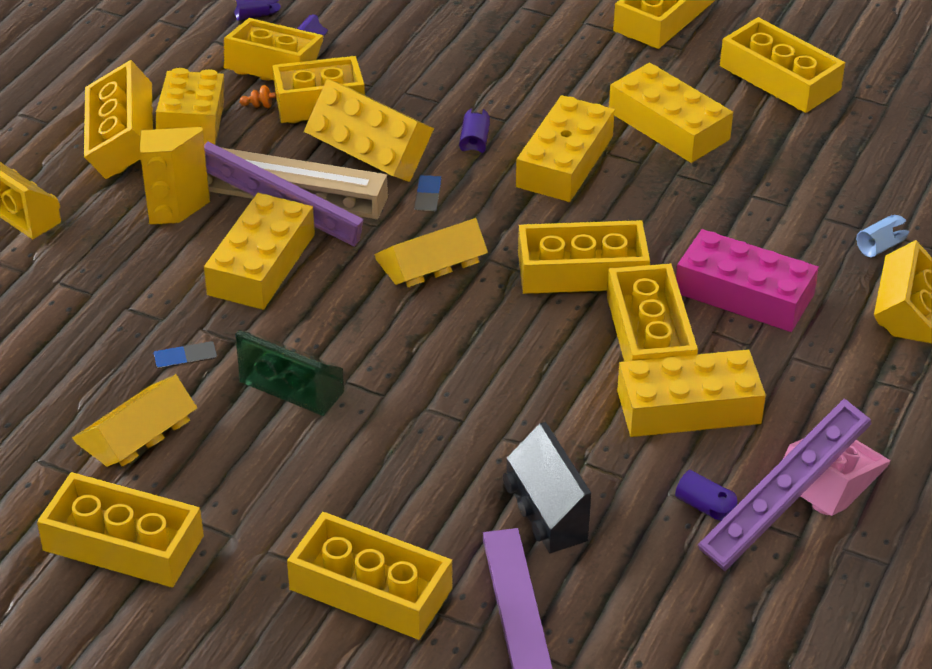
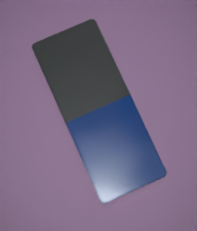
[414,175,441,211]
[154,341,217,368]

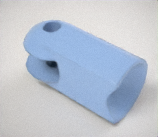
[856,215,909,258]

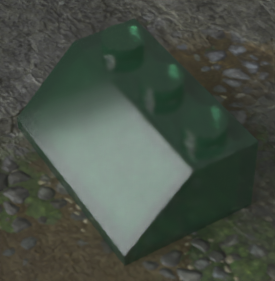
[235,330,344,416]

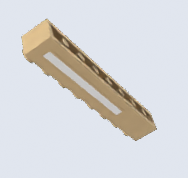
[207,147,388,219]

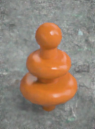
[239,85,276,109]

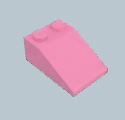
[783,439,891,516]

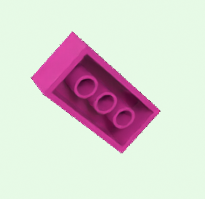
[676,229,819,332]

